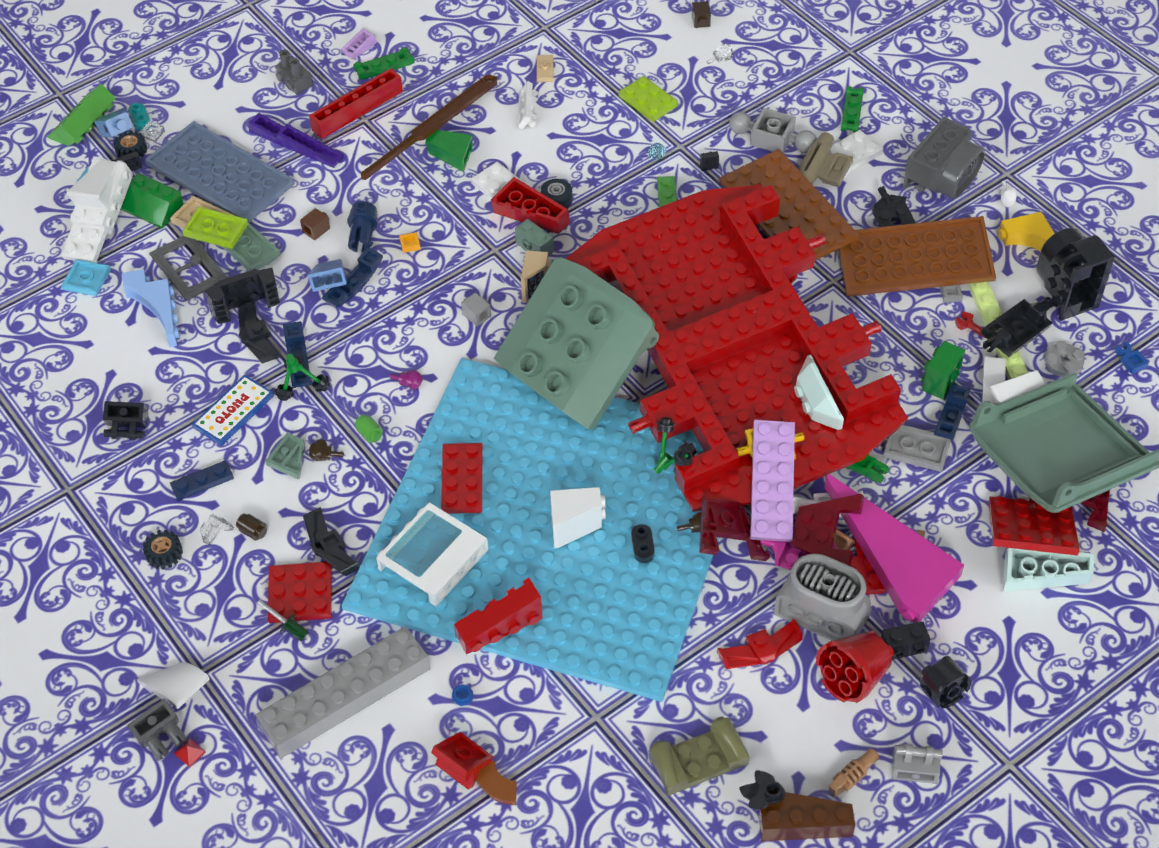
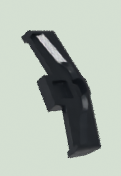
[238,301,280,364]
[303,507,360,576]

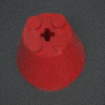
[816,630,894,703]

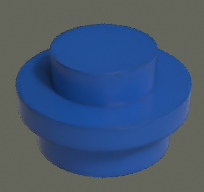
[452,684,474,706]

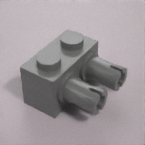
[275,49,313,95]
[127,699,188,761]

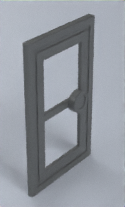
[149,236,227,301]

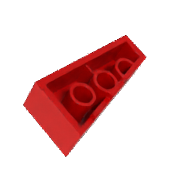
[491,177,570,234]

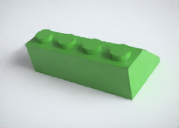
[47,84,116,146]

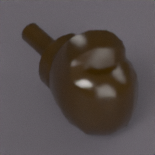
[309,439,344,461]
[677,513,702,533]

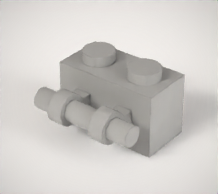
[892,744,943,784]

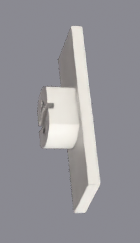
[982,356,1006,404]
[989,370,1046,404]

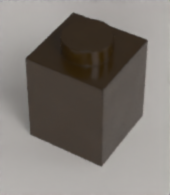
[692,1,711,28]

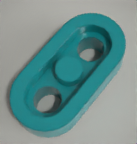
[128,103,151,131]

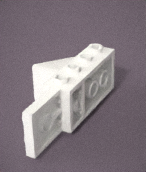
[61,159,133,263]

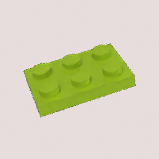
[619,76,678,122]
[182,207,248,249]

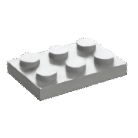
[883,425,951,472]

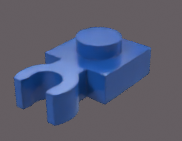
[1115,342,1149,374]

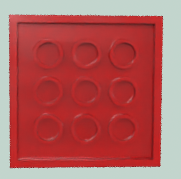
[988,496,1080,556]

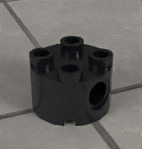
[920,656,972,709]

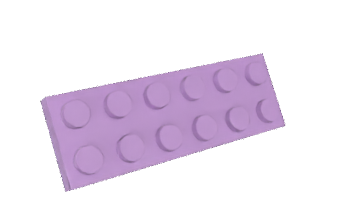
[750,420,795,542]

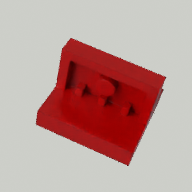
[431,732,494,790]

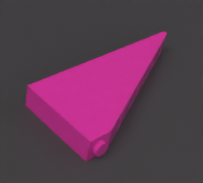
[824,474,964,623]

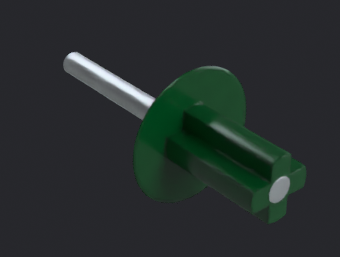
[257,600,309,642]

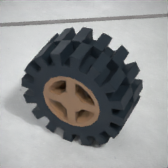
[113,130,147,158]
[143,530,183,569]

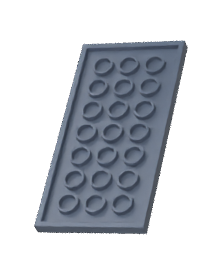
[145,121,295,223]

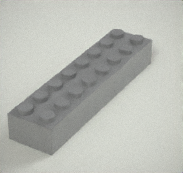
[255,626,430,759]

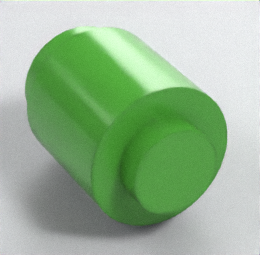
[355,415,383,443]

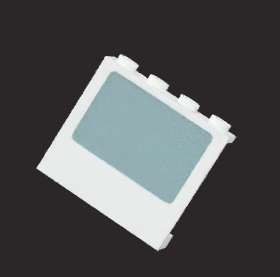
[376,502,488,607]

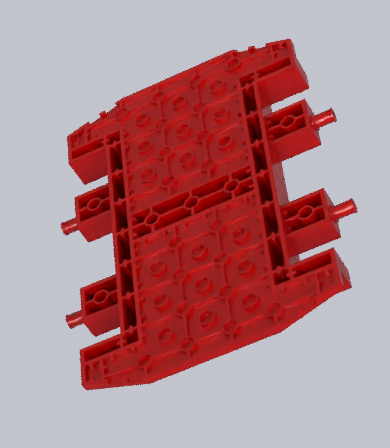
[565,184,908,512]

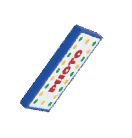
[192,375,274,446]

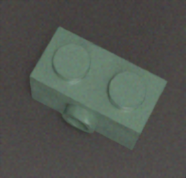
[515,219,554,256]

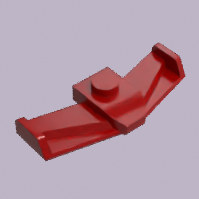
[717,619,803,669]

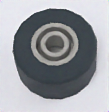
[541,179,572,209]

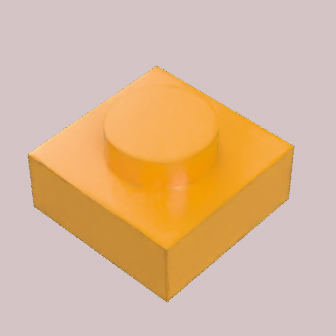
[399,232,421,253]

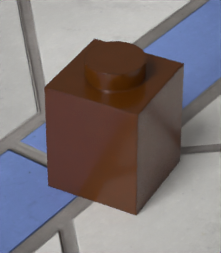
[300,208,330,241]

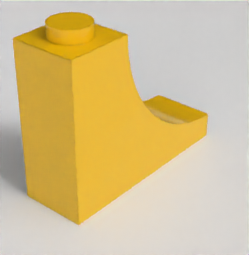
[998,212,1055,251]

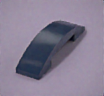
[322,247,383,308]
[283,321,312,388]
[934,383,971,440]

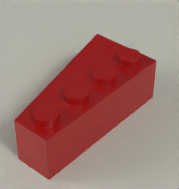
[454,578,542,655]

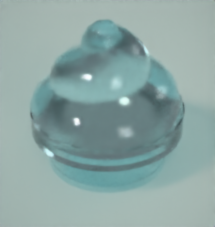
[648,143,666,160]

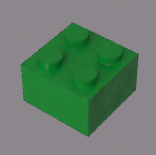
[921,341,965,400]

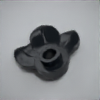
[739,770,785,810]

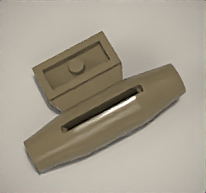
[798,132,853,187]

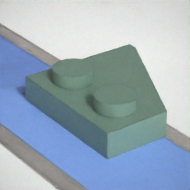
[266,433,305,480]

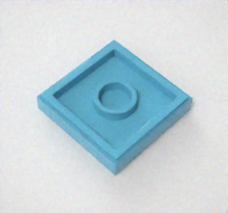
[61,259,111,296]

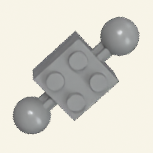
[729,108,817,153]

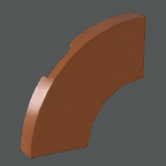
[476,761,517,805]

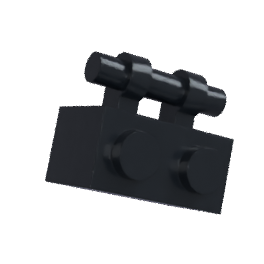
[103,401,148,440]

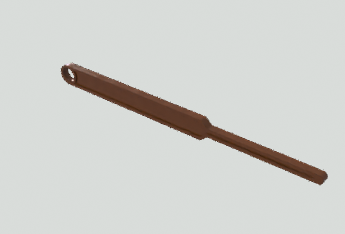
[361,75,497,180]

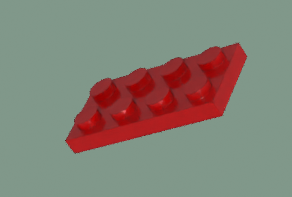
[441,443,483,514]

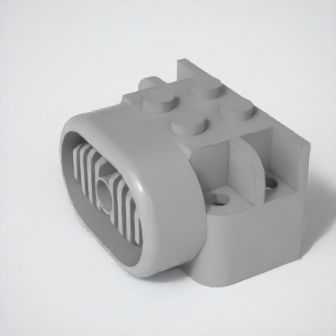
[774,554,872,641]

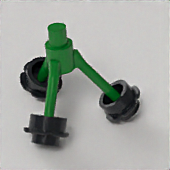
[275,354,330,401]
[654,417,697,474]

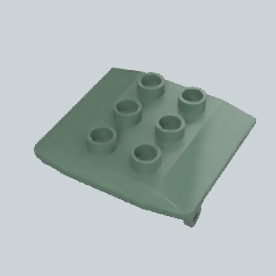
[493,257,659,430]
[970,372,1159,513]

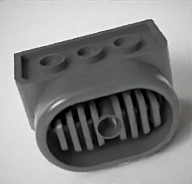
[903,117,985,199]

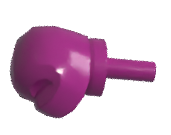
[390,370,423,390]

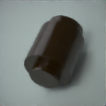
[236,513,267,541]

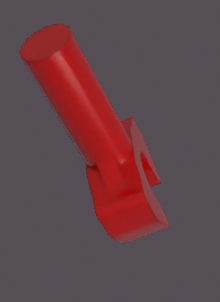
[955,312,985,338]

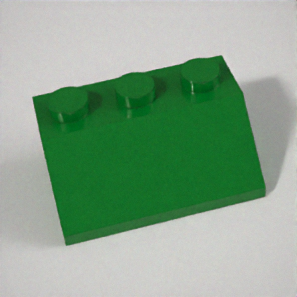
[121,173,184,229]

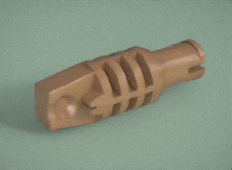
[829,748,879,798]

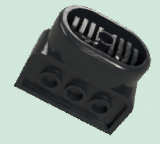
[1036,228,1115,321]

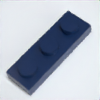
[169,460,234,501]

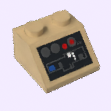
[521,250,552,303]

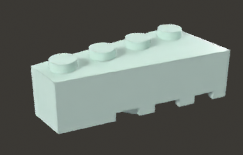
[1003,548,1094,592]

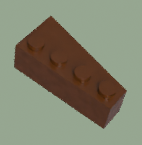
[758,792,855,842]

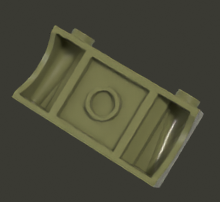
[649,717,750,796]

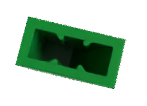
[425,130,473,171]

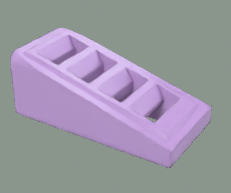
[341,28,377,60]

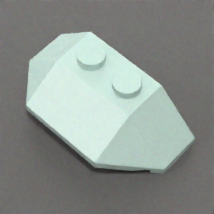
[794,355,844,430]

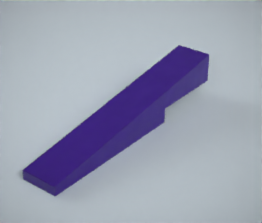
[249,113,344,168]

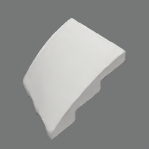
[137,662,210,709]

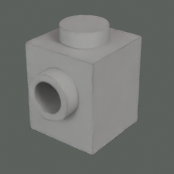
[461,293,491,327]

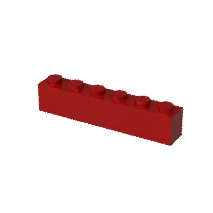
[309,68,403,139]

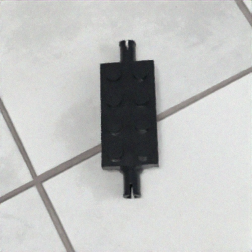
[980,297,1055,357]

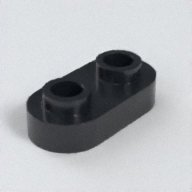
[631,524,655,563]

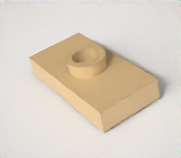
[537,55,554,82]

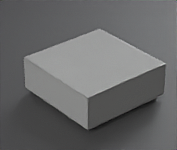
[940,285,963,303]

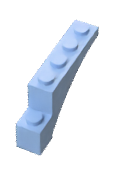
[122,269,180,347]

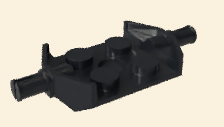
[872,186,916,227]

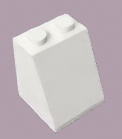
[550,487,605,548]

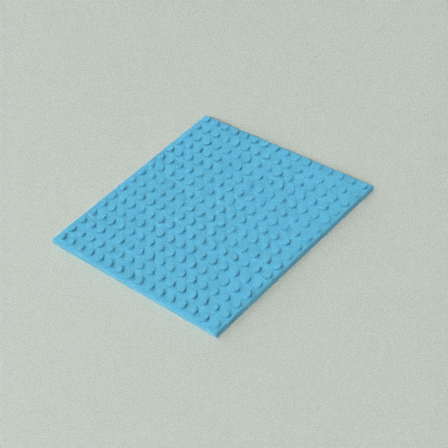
[342,358,720,702]

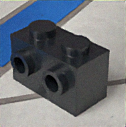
[881,621,931,660]

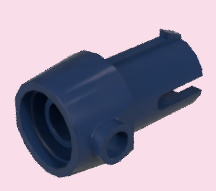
[347,201,377,253]

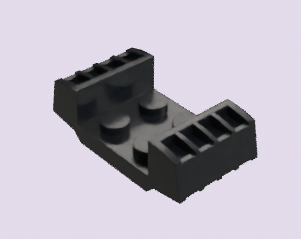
[205,268,280,324]

